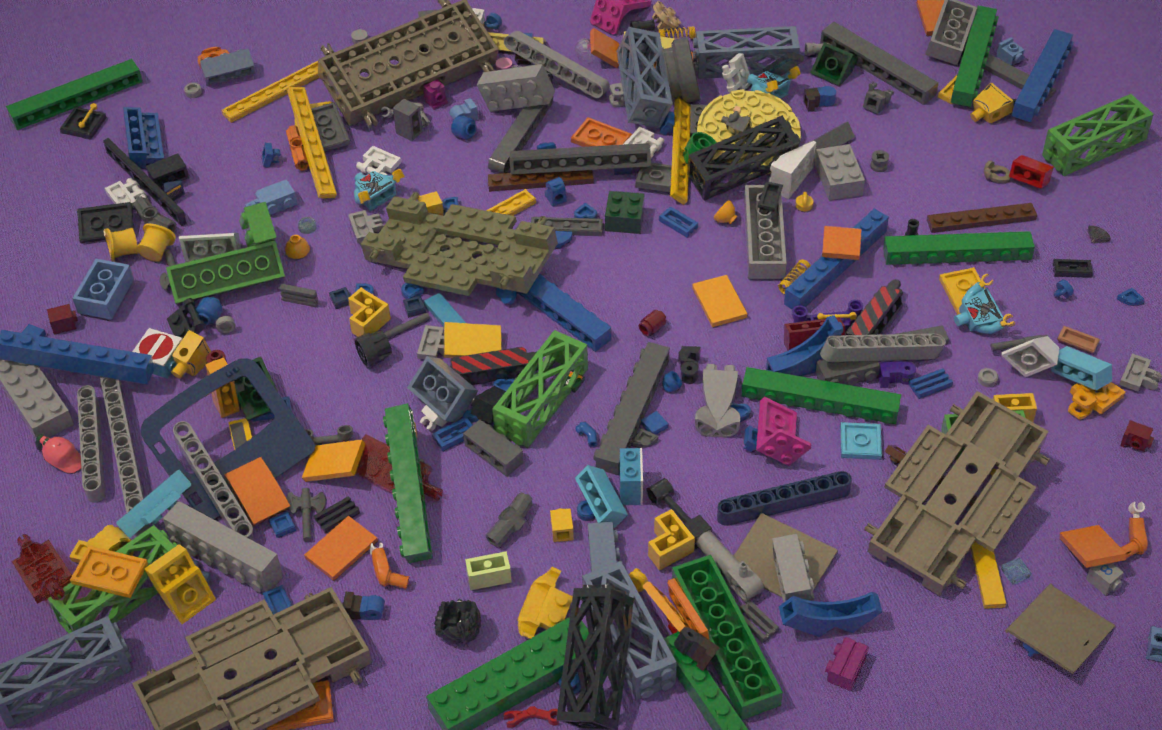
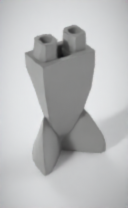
[695,364,740,438]

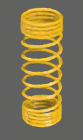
[658,26,696,39]
[778,259,811,294]

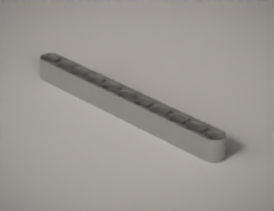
[100,377,150,536]

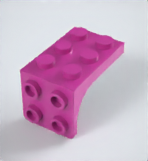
[590,0,652,35]
[756,397,811,466]

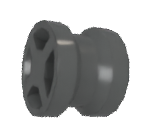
[870,150,889,172]

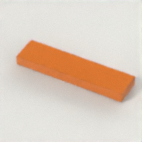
[667,578,709,640]

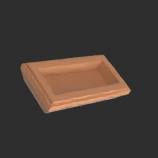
[1057,326,1100,354]

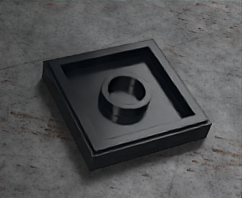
[60,107,107,140]

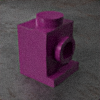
[423,79,448,110]

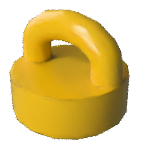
[795,191,814,212]
[628,568,648,592]

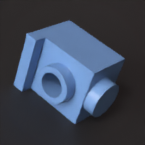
[997,37,1025,66]

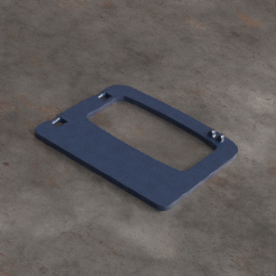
[141,358,315,520]

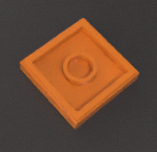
[590,28,619,68]
[822,226,861,260]

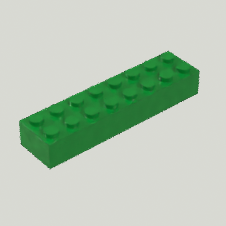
[672,554,783,720]
[426,617,598,730]

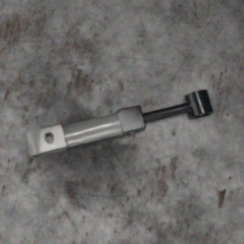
[646,478,764,602]

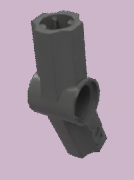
[133,196,177,233]
[485,492,533,548]

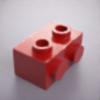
[1009,155,1054,189]

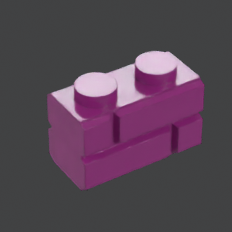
[825,637,869,691]

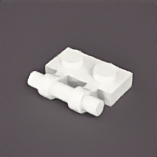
[722,53,751,93]
[623,127,664,158]
[356,146,401,175]
[105,178,148,208]

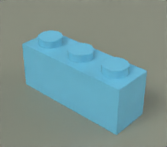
[1051,346,1112,390]
[575,465,628,528]

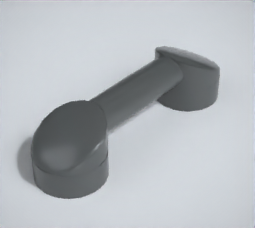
[305,425,353,445]

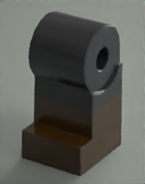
[674,627,720,671]

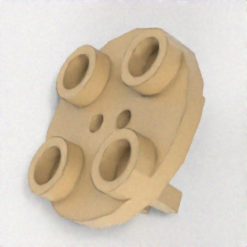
[652,1,681,31]

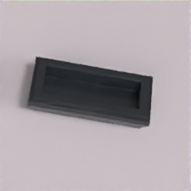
[758,181,783,212]

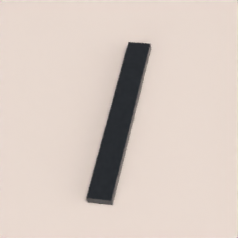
[103,138,187,226]

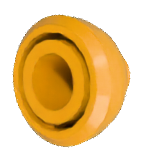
[713,200,738,225]
[285,235,310,259]

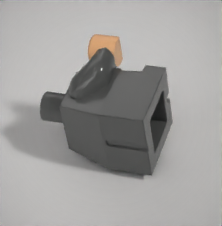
[721,106,752,135]

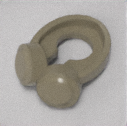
[983,160,1011,183]

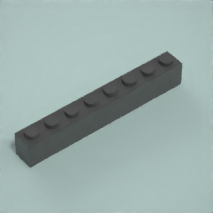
[820,22,938,105]
[510,143,651,174]
[593,342,670,475]

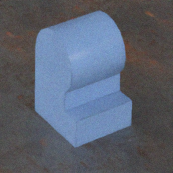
[449,98,478,121]
[1146,626,1162,662]

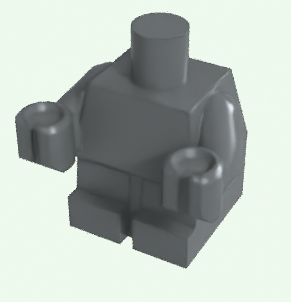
[863,81,894,114]

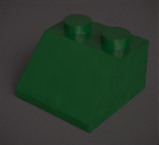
[810,42,859,86]

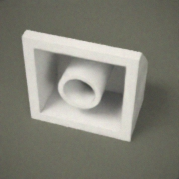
[1001,336,1059,377]

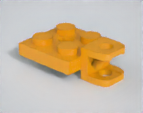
[1068,382,1126,419]

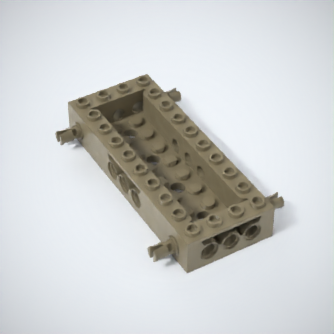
[318,0,499,129]

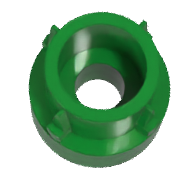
[683,132,717,164]

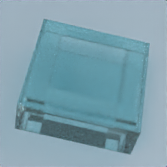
[1001,557,1031,585]

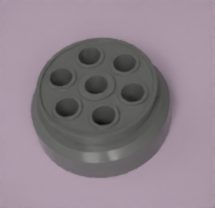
[662,37,701,103]

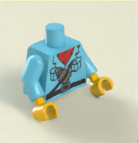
[747,66,801,99]
[354,169,405,211]
[954,274,1015,334]

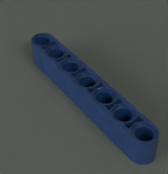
[717,471,852,526]

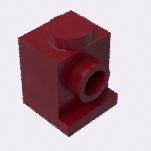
[1120,420,1154,452]

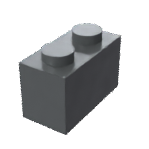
[393,99,423,141]

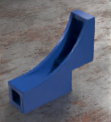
[766,315,843,376]
[779,592,883,637]

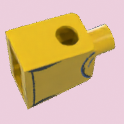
[970,83,1014,123]
[171,330,211,379]

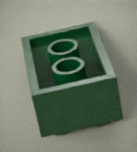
[234,356,278,421]

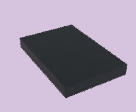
[77,202,134,243]

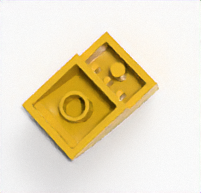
[144,544,216,624]

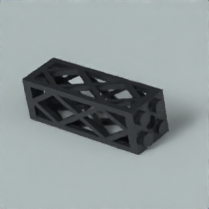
[687,115,800,201]
[556,584,634,730]

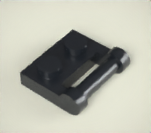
[167,298,205,339]

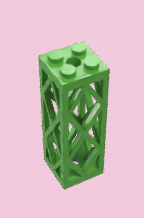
[1042,94,1154,176]
[492,330,588,448]
[48,525,177,648]

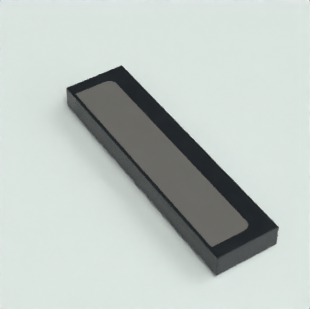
[762,52,804,76]

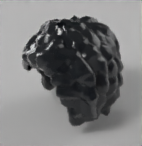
[434,599,482,644]

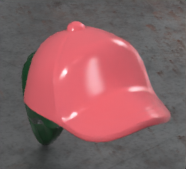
[35,434,81,473]

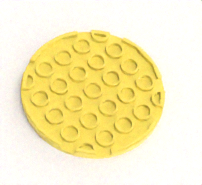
[697,89,801,175]

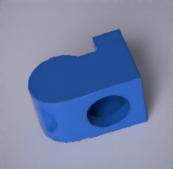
[545,177,567,207]

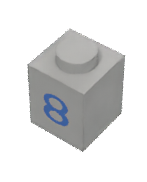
[1086,563,1124,596]

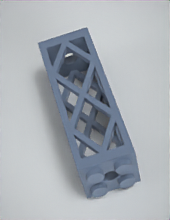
[692,26,800,79]
[617,27,672,128]
[582,561,676,700]
[0,616,133,728]

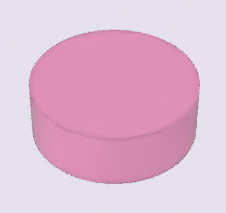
[496,57,512,70]

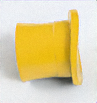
[136,223,176,262]
[104,228,138,262]

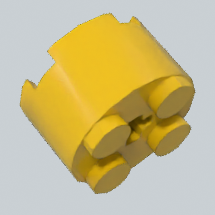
[86,525,137,556]

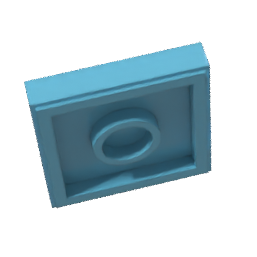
[840,422,882,460]

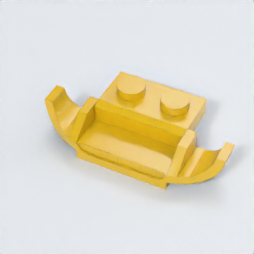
[517,567,573,640]

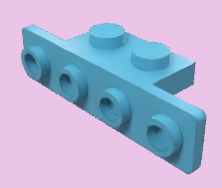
[116,470,191,538]

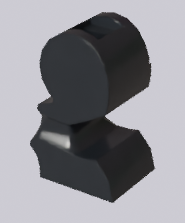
[678,346,701,384]

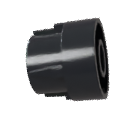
[354,331,392,368]

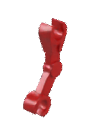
[504,706,559,728]

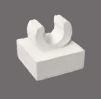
[420,405,447,431]

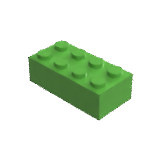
[239,201,276,247]

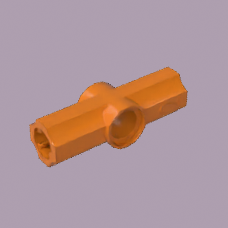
[286,125,309,171]

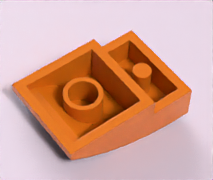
[224,457,290,527]

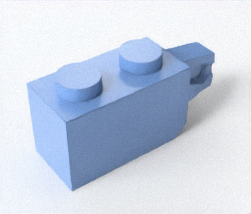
[245,179,297,215]

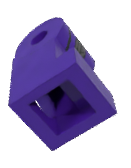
[878,361,916,388]

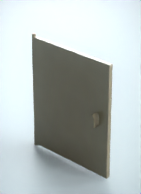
[734,513,838,597]
[1005,583,1115,674]

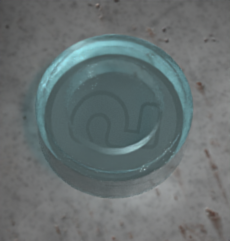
[298,217,316,234]

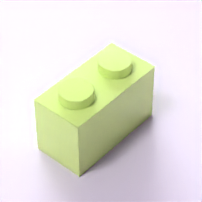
[465,551,512,590]

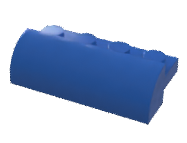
[123,107,164,169]

